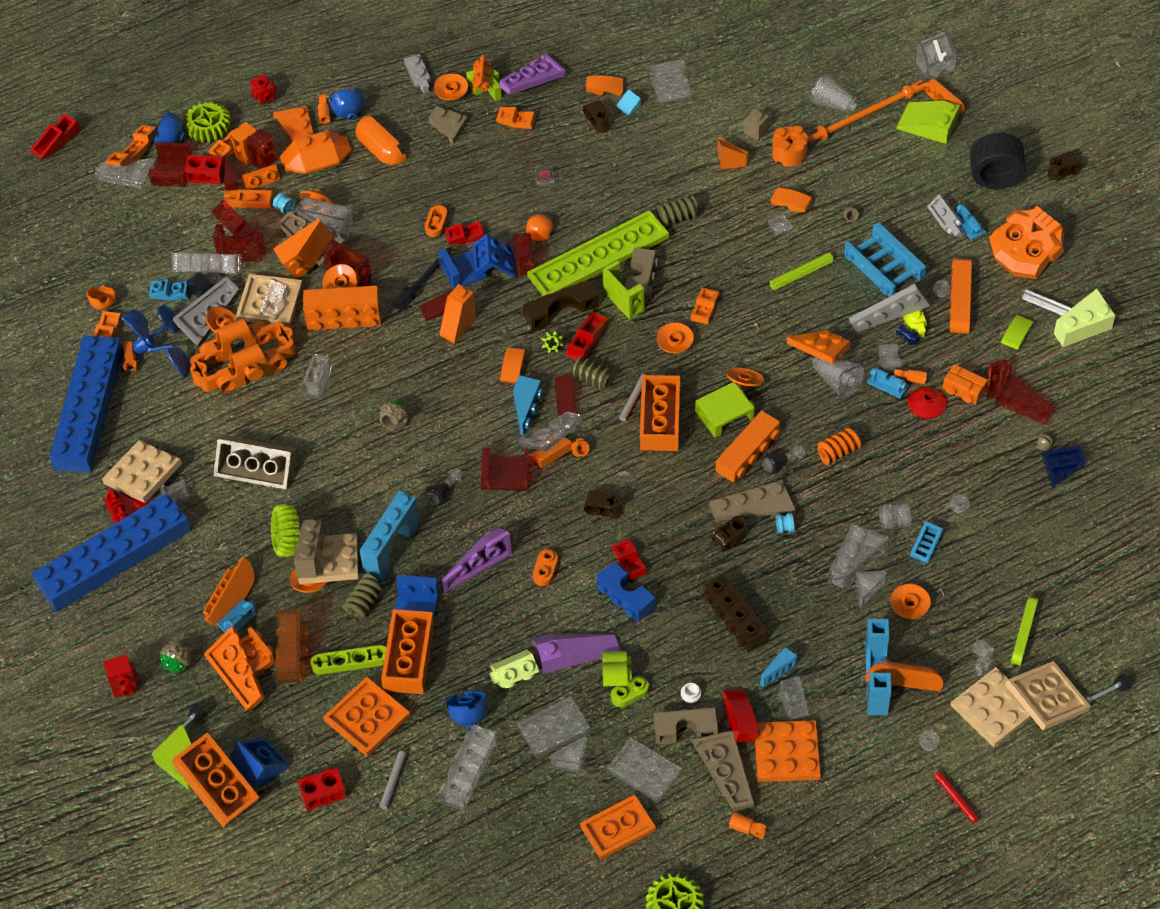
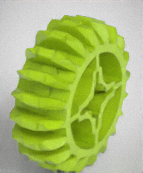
[184,101,232,143]
[270,504,300,557]
[646,873,704,909]

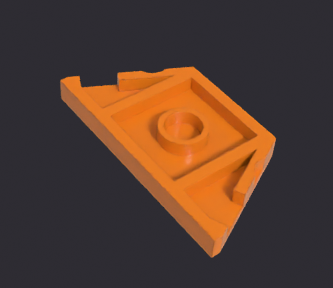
[787,330,850,364]

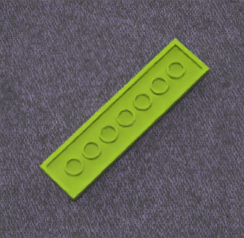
[527,210,669,296]

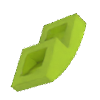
[1001,315,1034,350]

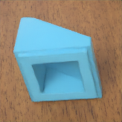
[616,90,641,116]

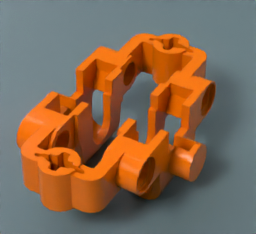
[190,318,295,393]

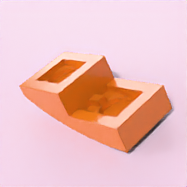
[586,75,623,96]
[496,107,536,129]
[208,130,235,161]
[770,188,812,212]
[690,288,719,325]
[93,311,122,338]
[500,347,525,384]

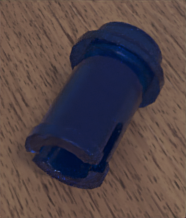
[896,324,921,345]

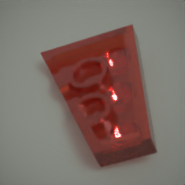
[994,372,1055,425]

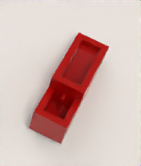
[29,113,82,160]
[566,312,609,362]
[722,690,759,742]

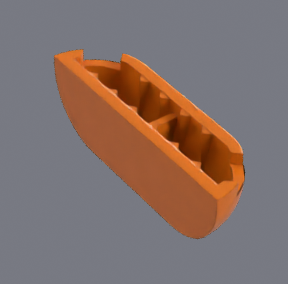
[355,115,407,165]
[203,557,254,626]
[865,661,943,692]

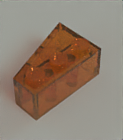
[275,609,308,683]

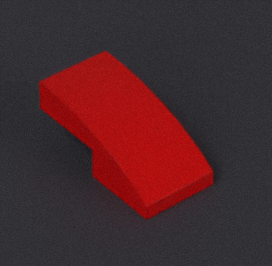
[445,221,485,244]
[611,539,647,581]

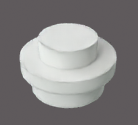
[681,683,701,703]

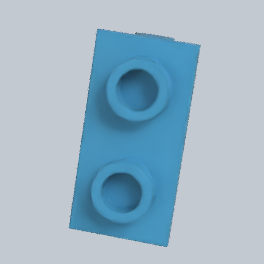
[956,204,986,240]
[867,367,909,398]
[217,599,257,633]

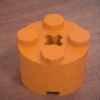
[772,126,808,167]

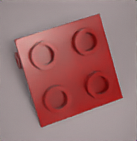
[103,489,148,524]

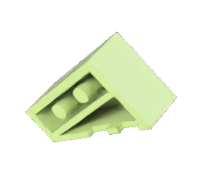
[1054,289,1115,347]

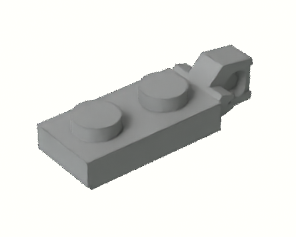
[404,54,431,94]
[927,194,966,239]

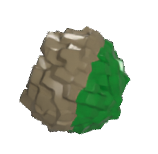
[379,401,409,431]
[159,642,192,674]

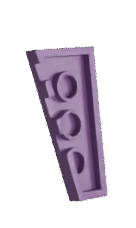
[499,53,566,95]

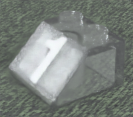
[915,30,957,80]

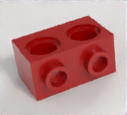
[184,155,225,185]
[297,768,347,811]

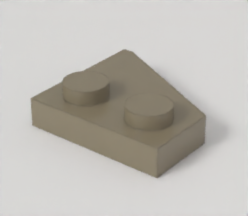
[429,106,468,143]

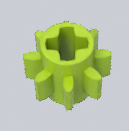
[541,330,564,353]

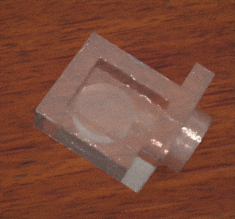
[878,343,901,370]
[973,639,995,676]

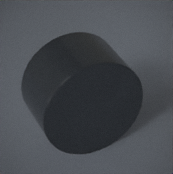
[186,272,212,298]

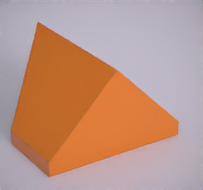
[717,137,748,169]

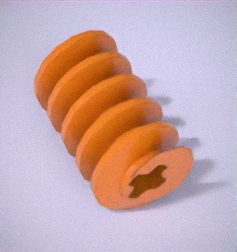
[817,428,861,465]

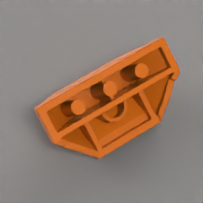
[280,130,352,174]

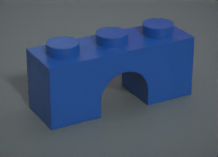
[597,562,656,622]

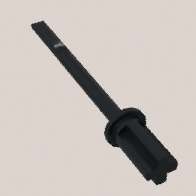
[393,247,452,310]

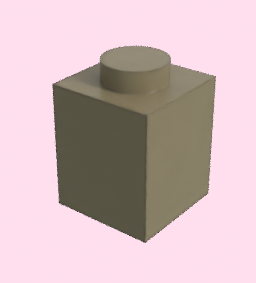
[744,109,769,141]

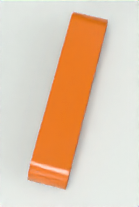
[950,258,972,334]

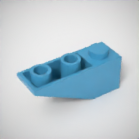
[513,375,543,436]

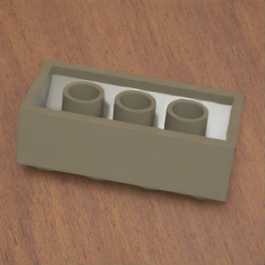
[213,435,298,489]

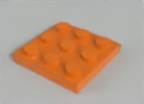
[323,677,411,757]
[755,720,821,782]

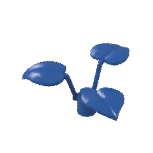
[121,305,190,379]

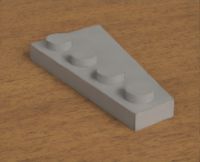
[172,276,239,346]
[849,284,930,332]

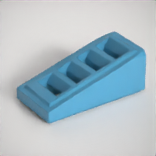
[910,521,944,564]
[760,648,797,688]

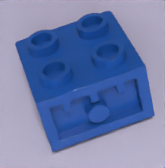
[473,234,516,277]
[438,248,487,289]
[395,575,439,618]

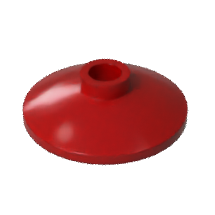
[908,387,947,419]

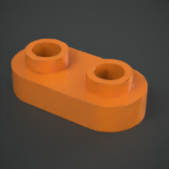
[425,205,448,237]
[533,549,558,586]

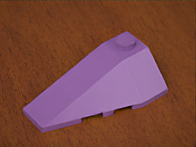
[442,528,512,593]
[532,633,620,674]

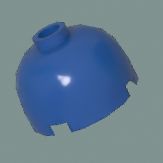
[329,88,365,120]
[154,111,185,147]
[446,691,488,728]

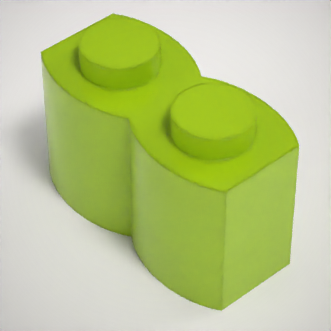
[602,651,632,686]

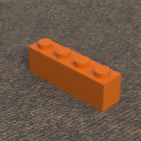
[716,410,781,483]

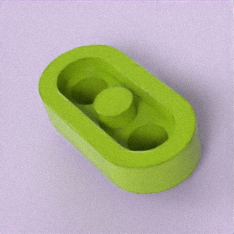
[611,676,649,707]

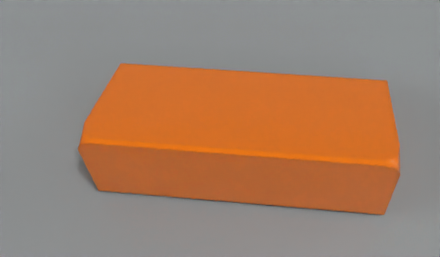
[530,436,572,469]

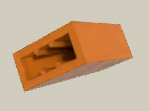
[440,284,476,344]

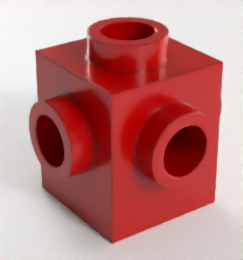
[249,74,277,105]

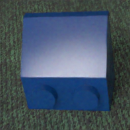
[229,737,290,787]

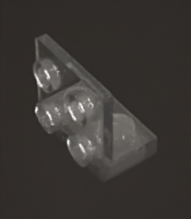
[650,59,692,104]

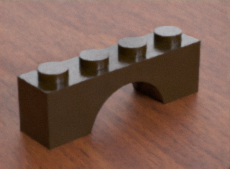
[523,279,599,331]

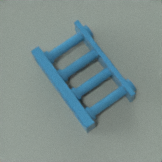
[844,222,926,297]

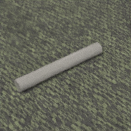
[619,374,645,421]
[379,751,407,809]

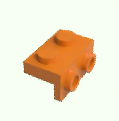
[241,627,275,676]

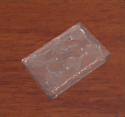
[517,696,591,759]
[607,737,682,803]

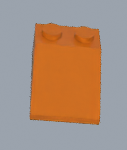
[273,218,334,279]

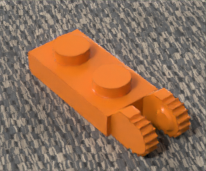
[222,189,273,209]

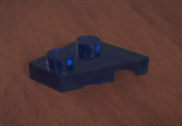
[1042,445,1086,488]

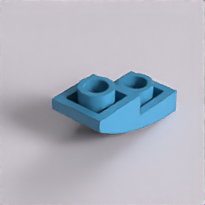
[149,279,190,300]

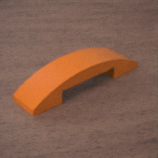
[105,125,157,166]

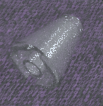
[807,71,858,114]
[812,357,865,399]

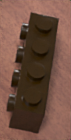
[702,573,769,652]

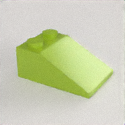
[896,100,960,144]

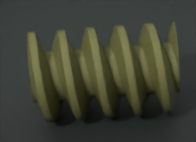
[657,196,697,226]
[573,355,614,391]
[342,574,383,618]

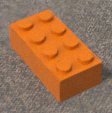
[303,286,381,330]
[640,375,680,451]
[381,609,434,694]
[172,732,260,828]

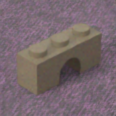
[625,248,659,304]
[294,519,325,578]
[653,707,718,745]

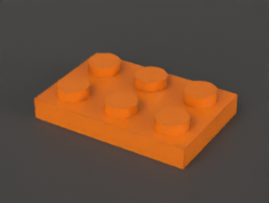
[580,794,656,860]

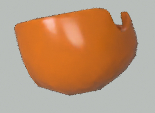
[526,214,553,241]
[87,285,116,310]

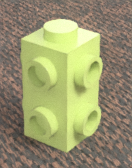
[490,650,539,688]

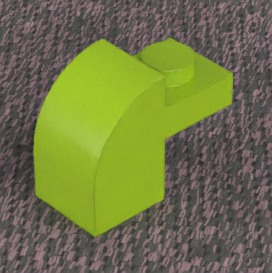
[466,68,503,101]

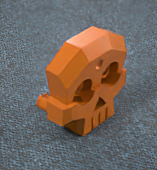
[989,206,1064,279]

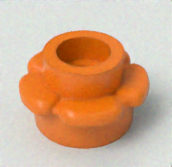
[571,438,589,457]

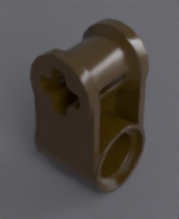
[583,100,610,133]
[1047,151,1083,180]
[584,490,622,518]
[710,516,748,552]

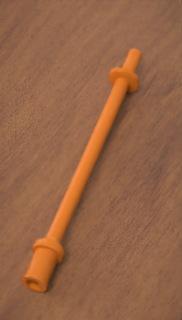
[808,80,925,143]

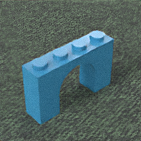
[360,491,420,583]
[865,619,891,715]

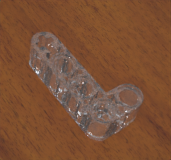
[172,253,242,273]

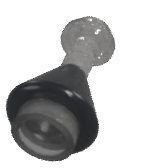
[762,445,806,474]
[425,468,463,506]

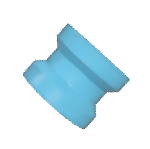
[273,192,295,215]
[776,513,794,534]

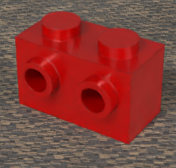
[103,654,140,698]

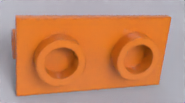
[472,54,492,91]
[242,164,280,190]

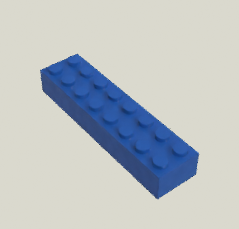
[49,335,123,473]
[32,493,191,612]

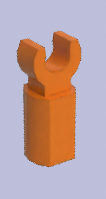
[318,94,330,124]
[123,341,138,373]
[894,369,927,385]
[729,812,767,839]

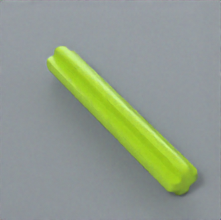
[769,252,834,290]

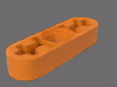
[924,79,965,115]

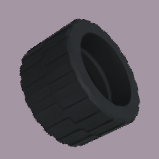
[970,133,1026,190]

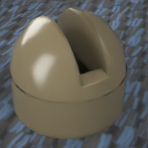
[843,206,859,222]
[1037,434,1053,451]

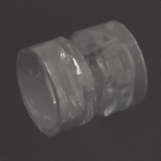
[879,502,911,530]

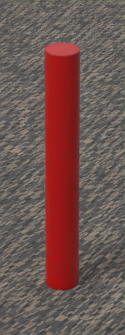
[934,771,980,824]

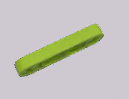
[1011,596,1038,666]
[310,645,386,675]

